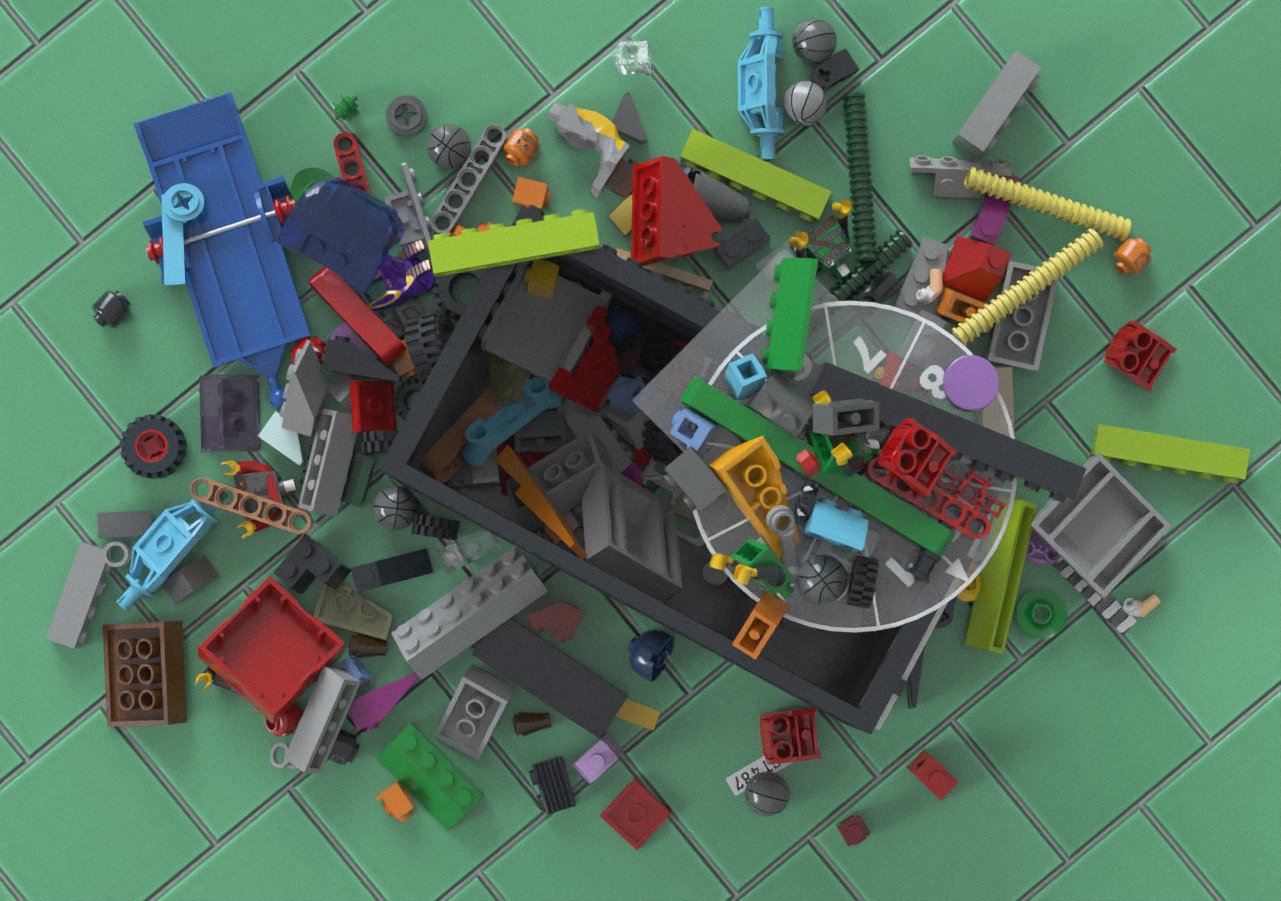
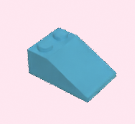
[802,498,869,553]

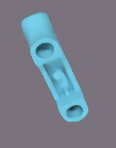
[462,376,562,467]

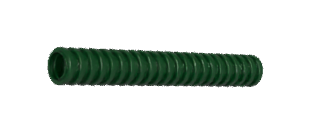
[843,92,878,264]
[807,229,912,337]

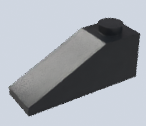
[323,336,402,383]
[351,548,433,593]

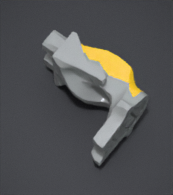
[548,101,630,199]

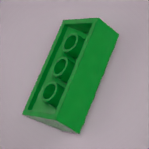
[761,258,818,376]
[376,722,484,831]

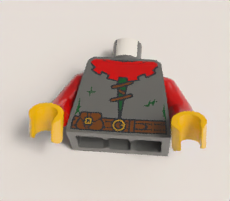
[221,460,297,539]

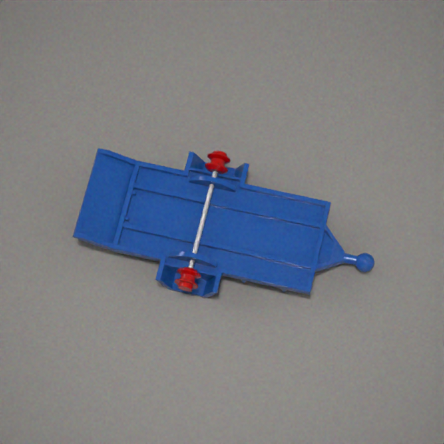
[134,92,311,409]

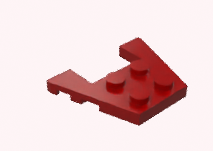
[548,305,620,413]

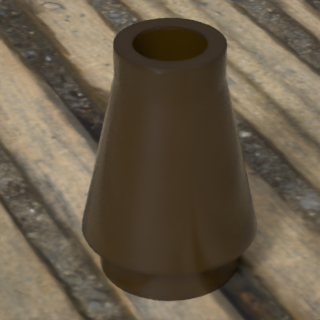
[349,633,387,659]
[513,712,551,737]

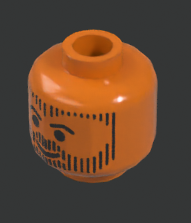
[502,128,540,167]
[1113,238,1151,276]

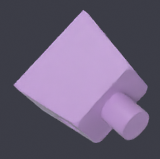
[571,733,624,784]

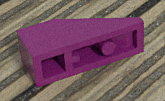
[969,175,1020,246]
[349,673,419,732]

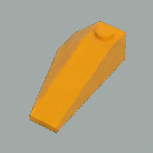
[709,436,800,558]

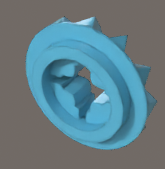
[163,183,204,223]

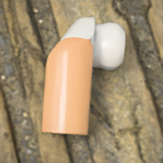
[916,269,943,304]
[1123,593,1161,617]

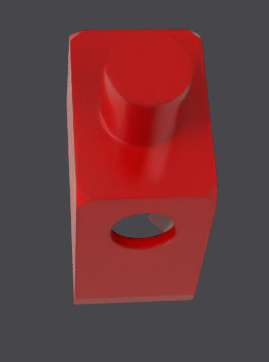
[906,749,959,801]

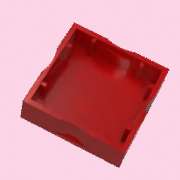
[198,576,345,724]

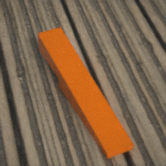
[494,445,588,560]

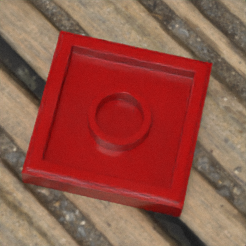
[349,381,396,433]
[600,778,672,850]

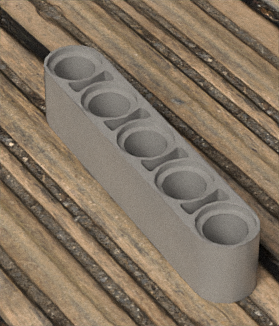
[431,124,507,234]

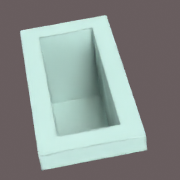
[258,411,305,466]

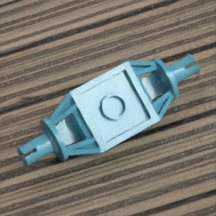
[738,7,785,161]
[116,492,229,612]

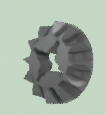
[386,95,427,136]

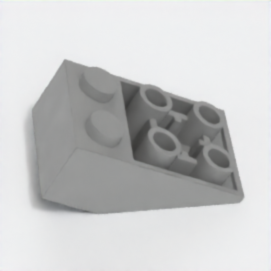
[279,340,329,437]

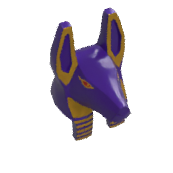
[360,240,437,311]

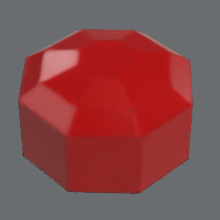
[795,450,821,477]

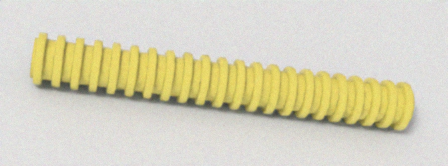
[964,167,1132,241]
[951,229,1103,347]

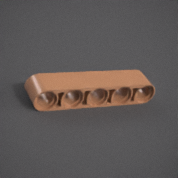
[190,478,314,534]

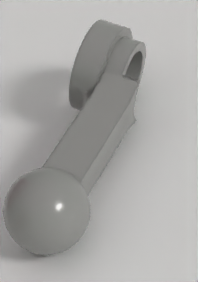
[766,505,801,584]

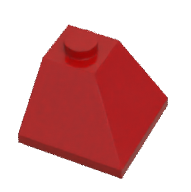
[943,236,1012,302]

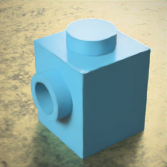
[724,353,767,401]

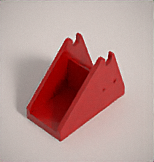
[631,156,722,267]

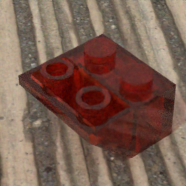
[525,601,586,643]

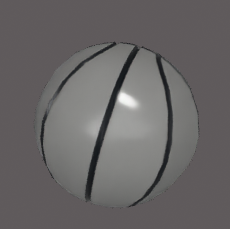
[783,81,827,126]

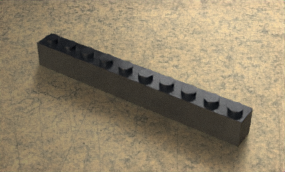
[811,362,1086,503]

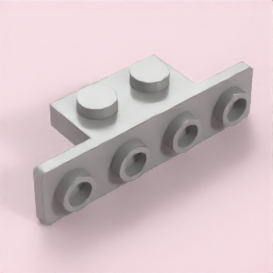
[909,155,1012,199]
[383,163,432,263]

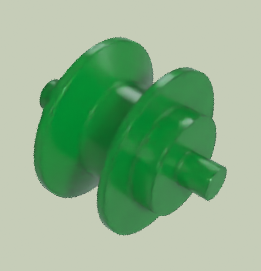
[332,94,359,121]

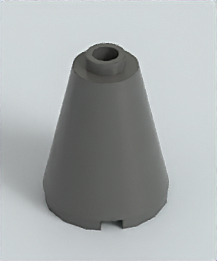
[688,168,752,222]

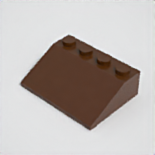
[103,621,187,727]

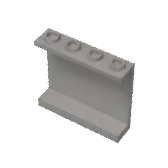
[478,260,612,382]

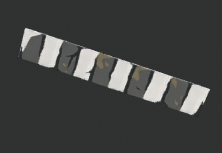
[1052,557,1137,635]

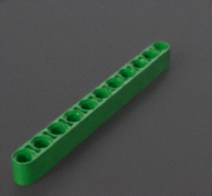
[680,377,956,559]

